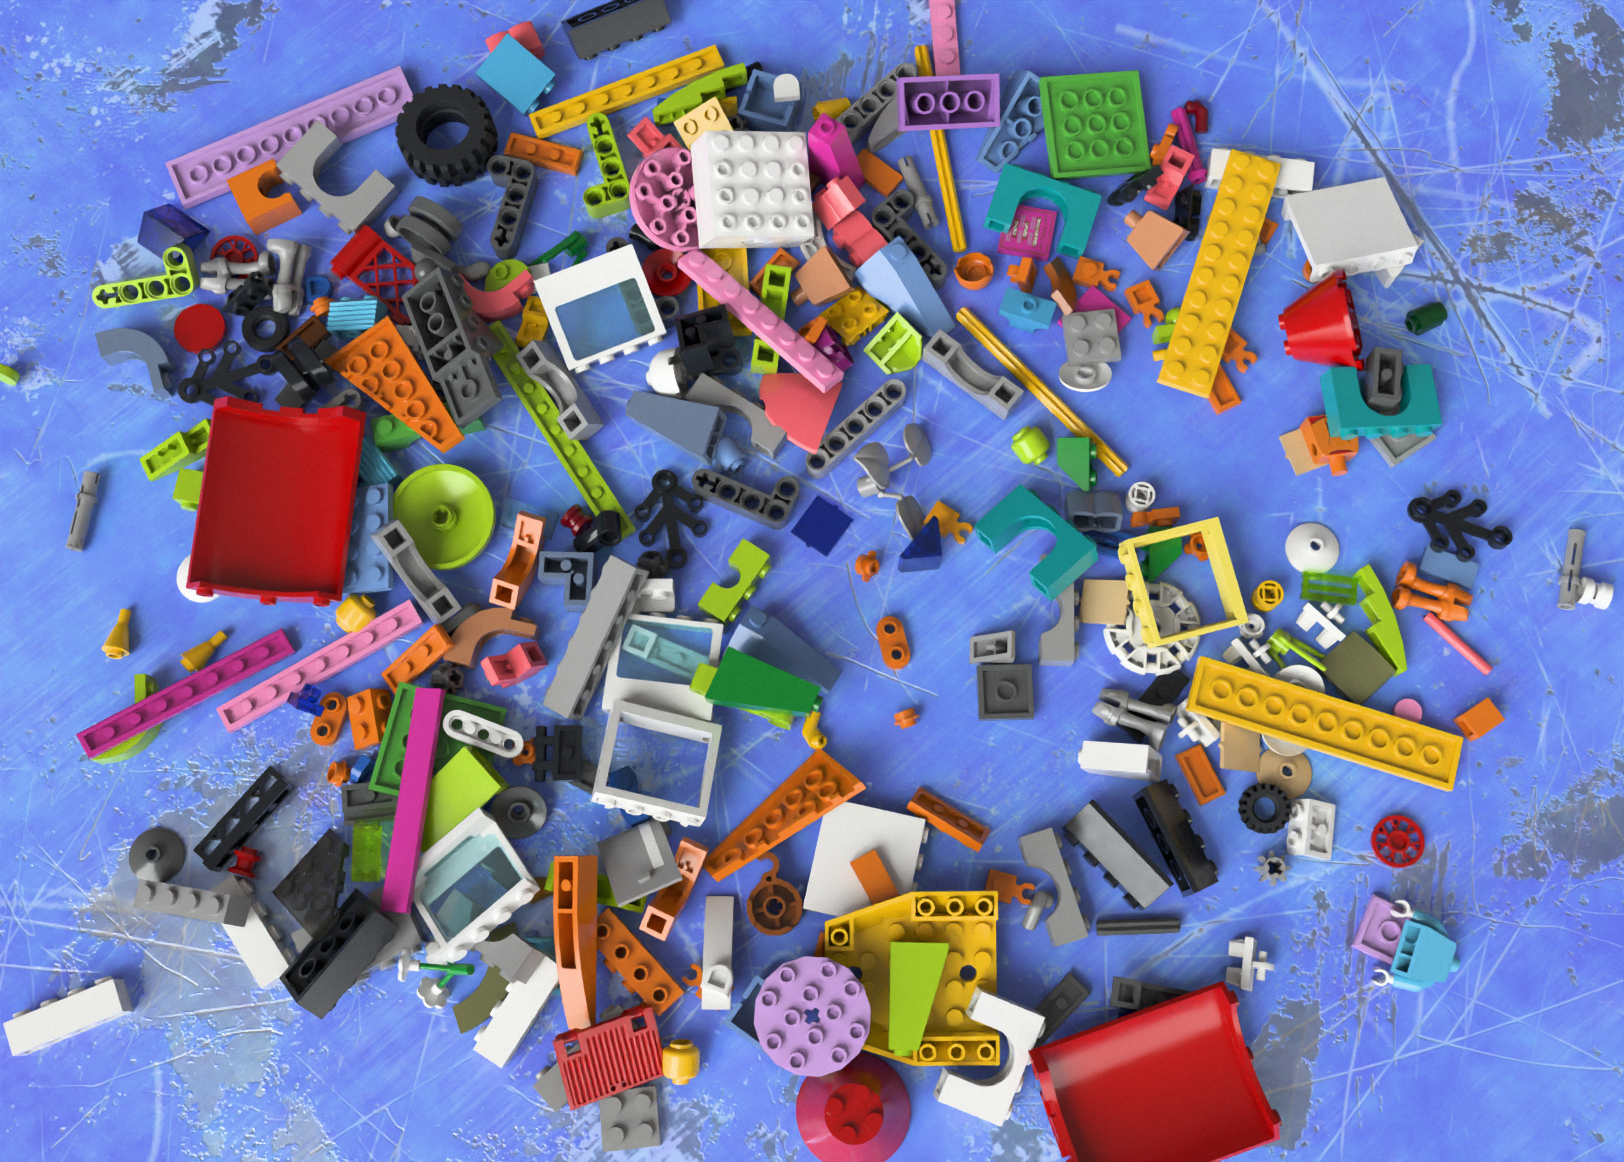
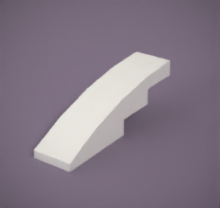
[702,896,734,1010]

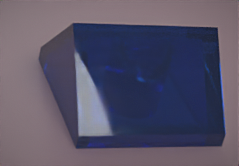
[137,203,210,263]
[898,516,942,573]

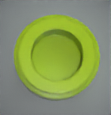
[0,363,20,385]

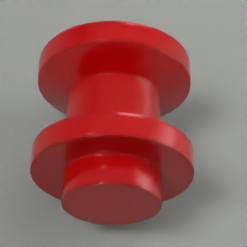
[227,846,262,879]

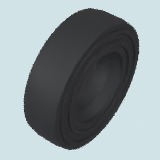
[242,305,291,353]

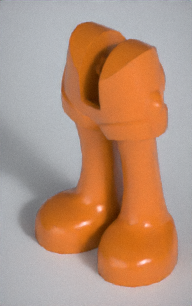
[1390,561,1473,622]

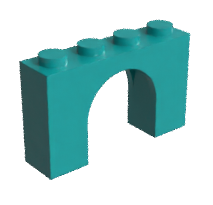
[983,163,1102,260]
[1320,364,1442,440]
[974,484,1099,602]

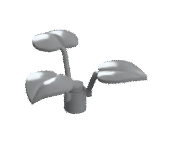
[853,423,931,544]

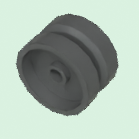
[396,196,464,257]

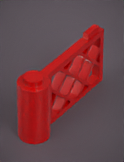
[330,225,419,326]

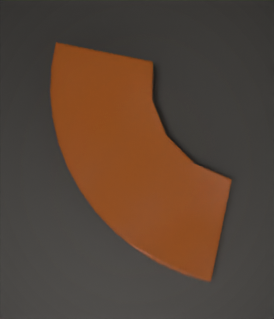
[1043,256,1077,316]

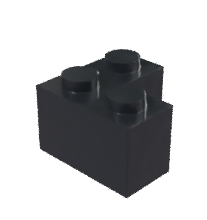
[674,304,736,375]

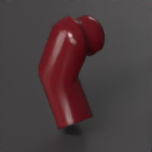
[1184,99,1209,134]

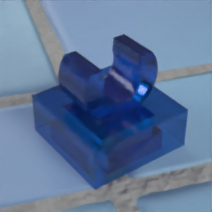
[287,683,325,717]

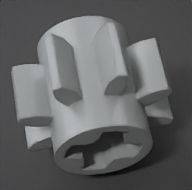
[1253,850,1291,887]

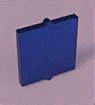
[791,495,853,557]

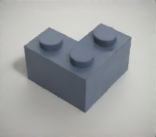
[538,551,598,612]

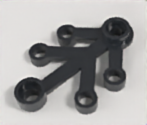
[178,340,278,406]
[635,470,708,569]
[1407,490,1513,563]

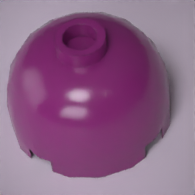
[812,323,854,372]

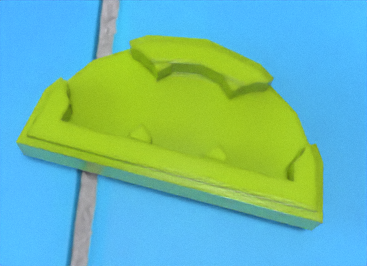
[484,259,532,292]

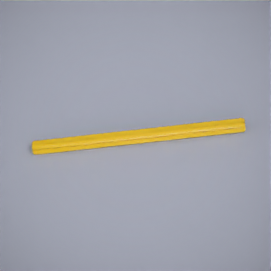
[914,45,967,253]
[956,307,1129,477]

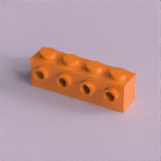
[597,908,686,1016]

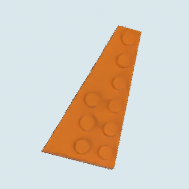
[324,316,465,453]

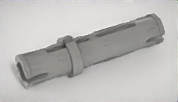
[897,156,939,230]
[65,471,102,552]
[1557,529,1586,610]

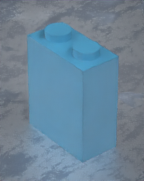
[475,33,556,116]

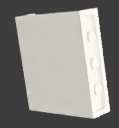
[1281,177,1418,282]
[803,801,929,917]

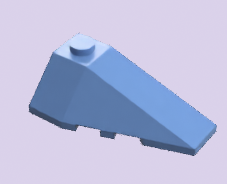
[975,70,1044,173]
[853,236,956,339]
[721,605,841,694]

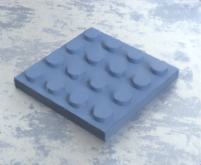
[342,483,394,597]

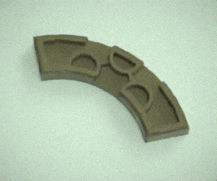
[452,922,519,1034]

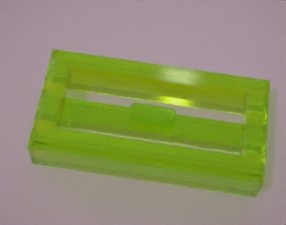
[1300,571,1358,606]

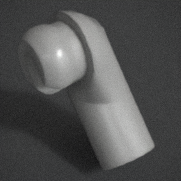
[457,261,492,281]
[1022,890,1054,931]

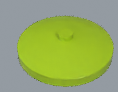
[393,464,496,571]

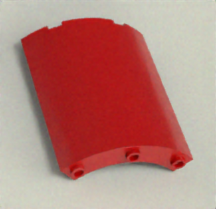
[186,396,366,607]
[1028,981,1282,1162]

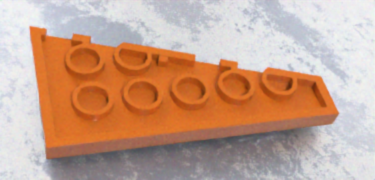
[703,748,866,882]

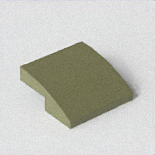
[1315,631,1396,706]

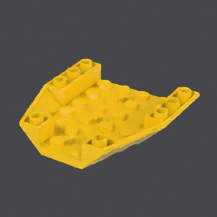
[825,890,1000,1066]

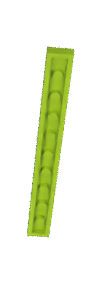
[488,320,637,542]

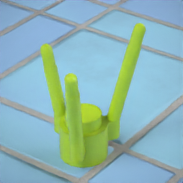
[1265,628,1327,671]

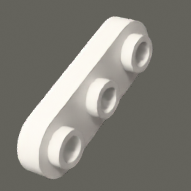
[443,710,523,759]

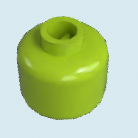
[1011,425,1050,465]

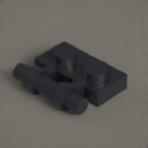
[1107,164,1164,207]
[532,725,583,782]

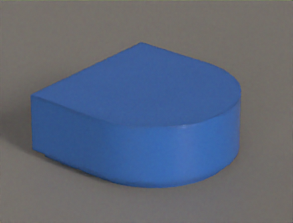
[305,275,334,304]
[350,755,376,783]

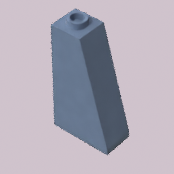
[626,390,727,466]

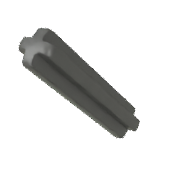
[1096,917,1180,936]

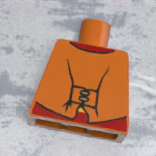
[1299,415,1359,476]

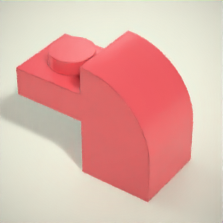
[627,117,683,159]
[1144,145,1195,211]
[480,641,549,688]

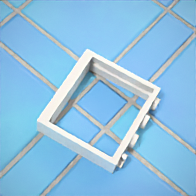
[591,699,722,827]

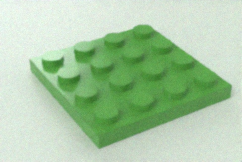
[1038,70,1151,180]
[368,681,507,797]

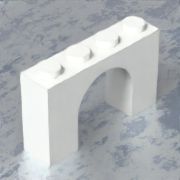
[933,986,1046,1127]

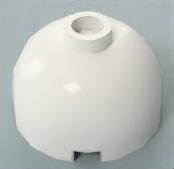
[646,347,693,400]

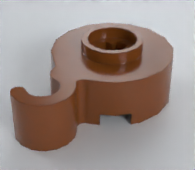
[747,852,803,936]

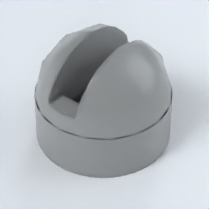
[383,215,401,238]

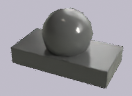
[411,242,458,282]

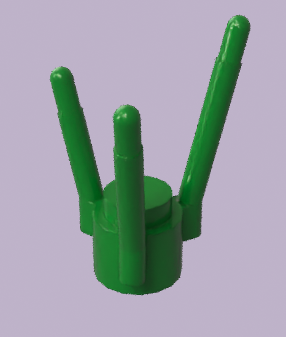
[527,230,589,267]

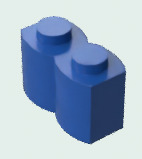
[609,766,652,827]

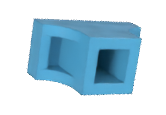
[998,287,1057,334]

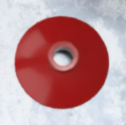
[642,248,692,297]

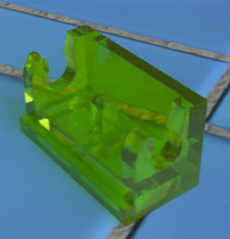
[351,819,382,882]

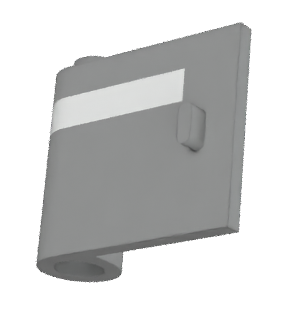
[597,818,683,907]

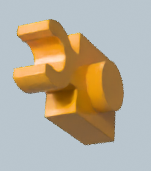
[923,500,973,545]

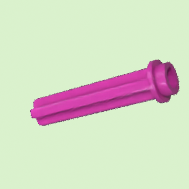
[1171,107,1207,185]

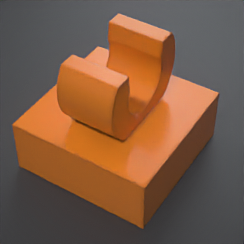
[1007,257,1038,293]

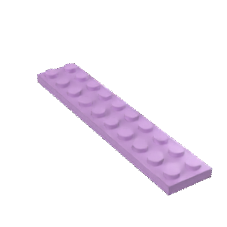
[165,66,413,209]

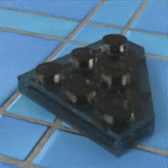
[272,828,350,942]

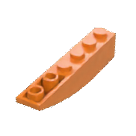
[553,855,598,1029]

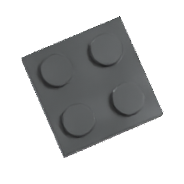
[976,664,1034,721]

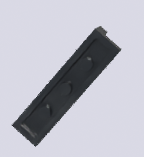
[193,766,296,872]

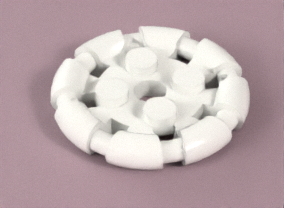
[1103,581,1201,676]

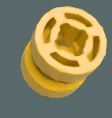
[1251,580,1284,613]

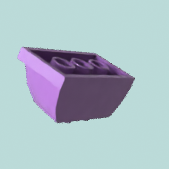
[897,73,1000,131]

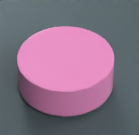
[1392,699,1422,723]

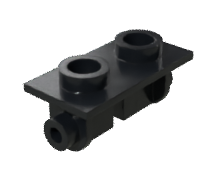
[1173,184,1202,241]
[222,271,273,317]

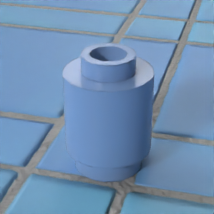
[714,433,747,473]

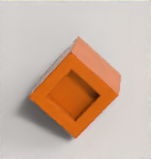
[1453,698,1505,742]

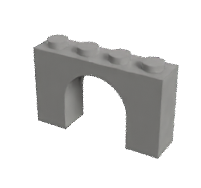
[276,120,399,235]
[291,886,428,985]

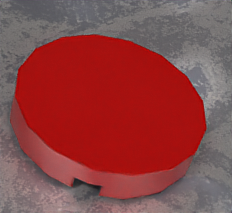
[173,304,228,355]

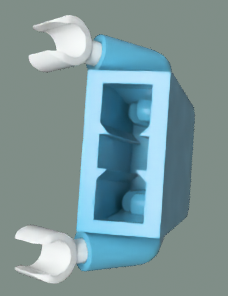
[1371,900,1460,992]

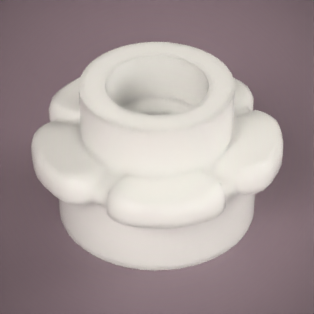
[1238,613,1265,639]

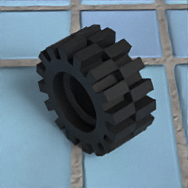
[1238,783,1292,834]

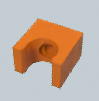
[226,159,303,236]

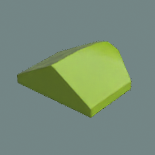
[863,312,923,375]

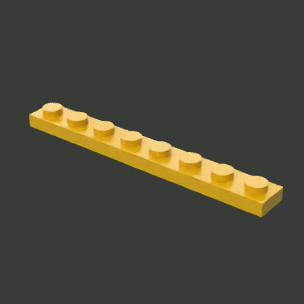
[528,45,725,139]

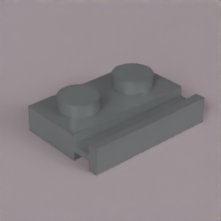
[341,782,398,827]

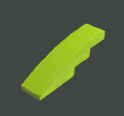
[652,62,747,127]
[139,419,211,482]
[1352,564,1407,678]

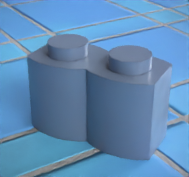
[1064,491,1123,533]

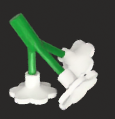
[398,936,475,1009]

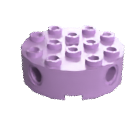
[754,956,871,1077]

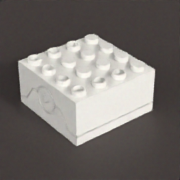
[690,131,815,249]

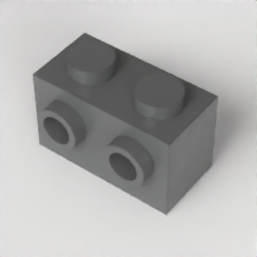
[1363,347,1404,411]

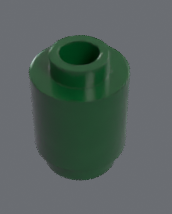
[1405,301,1447,336]

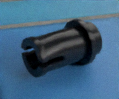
[629,223,661,251]

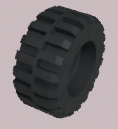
[395,84,498,187]

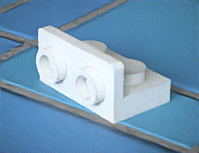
[632,579,675,613]
[1286,798,1336,860]

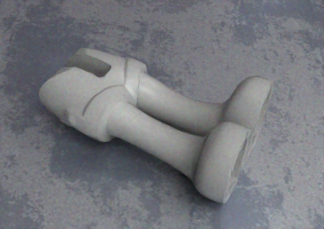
[267,239,312,317]
[200,251,276,300]
[1092,688,1177,752]

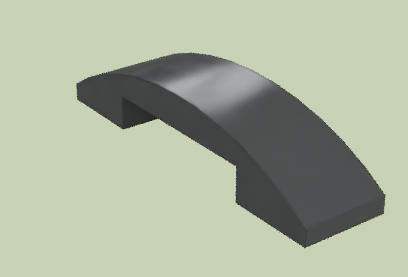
[1110,976,1192,1011]

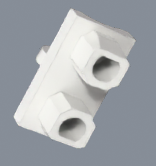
[1296,601,1346,649]
[1222,637,1272,677]
[1175,698,1223,749]
[1226,937,1275,992]

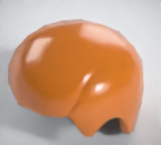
[954,252,994,291]

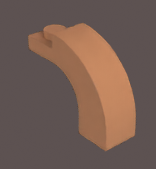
[443,607,541,670]

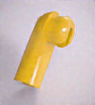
[802,711,827,750]

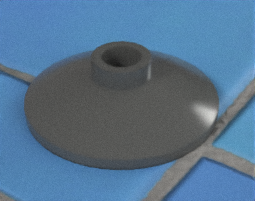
[491,786,547,839]
[129,828,185,883]

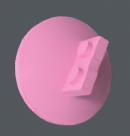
[629,147,699,252]

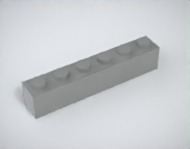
[542,555,649,720]

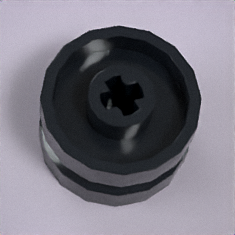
[269,335,336,403]

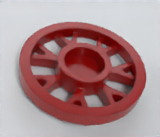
[210,235,259,279]
[1370,815,1425,868]

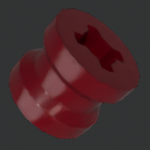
[560,504,594,537]

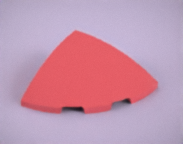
[759,373,843,454]

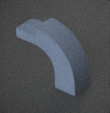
[95,328,177,400]

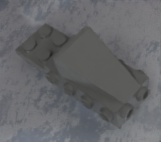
[401,266,504,429]

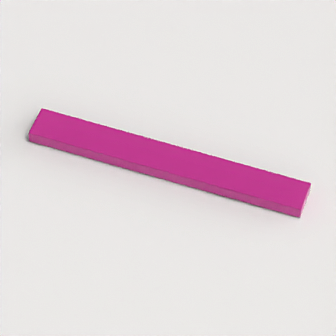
[76,628,295,760]
[380,687,445,914]

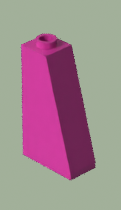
[808,113,865,191]

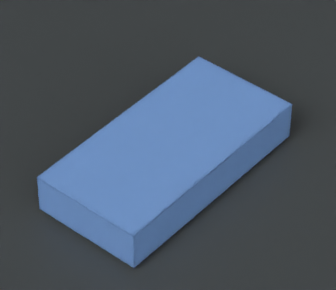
[1417,545,1479,591]

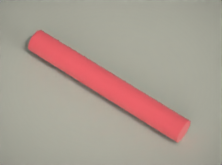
[1423,612,1493,675]

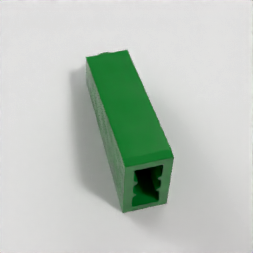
[705,646,824,718]

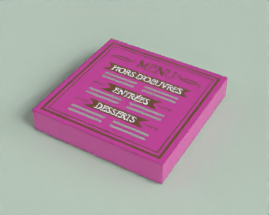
[997,205,1057,262]

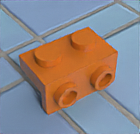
[346,688,392,750]

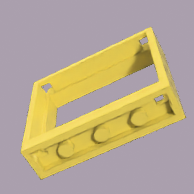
[1118,517,1249,649]

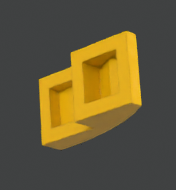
[516,296,550,347]

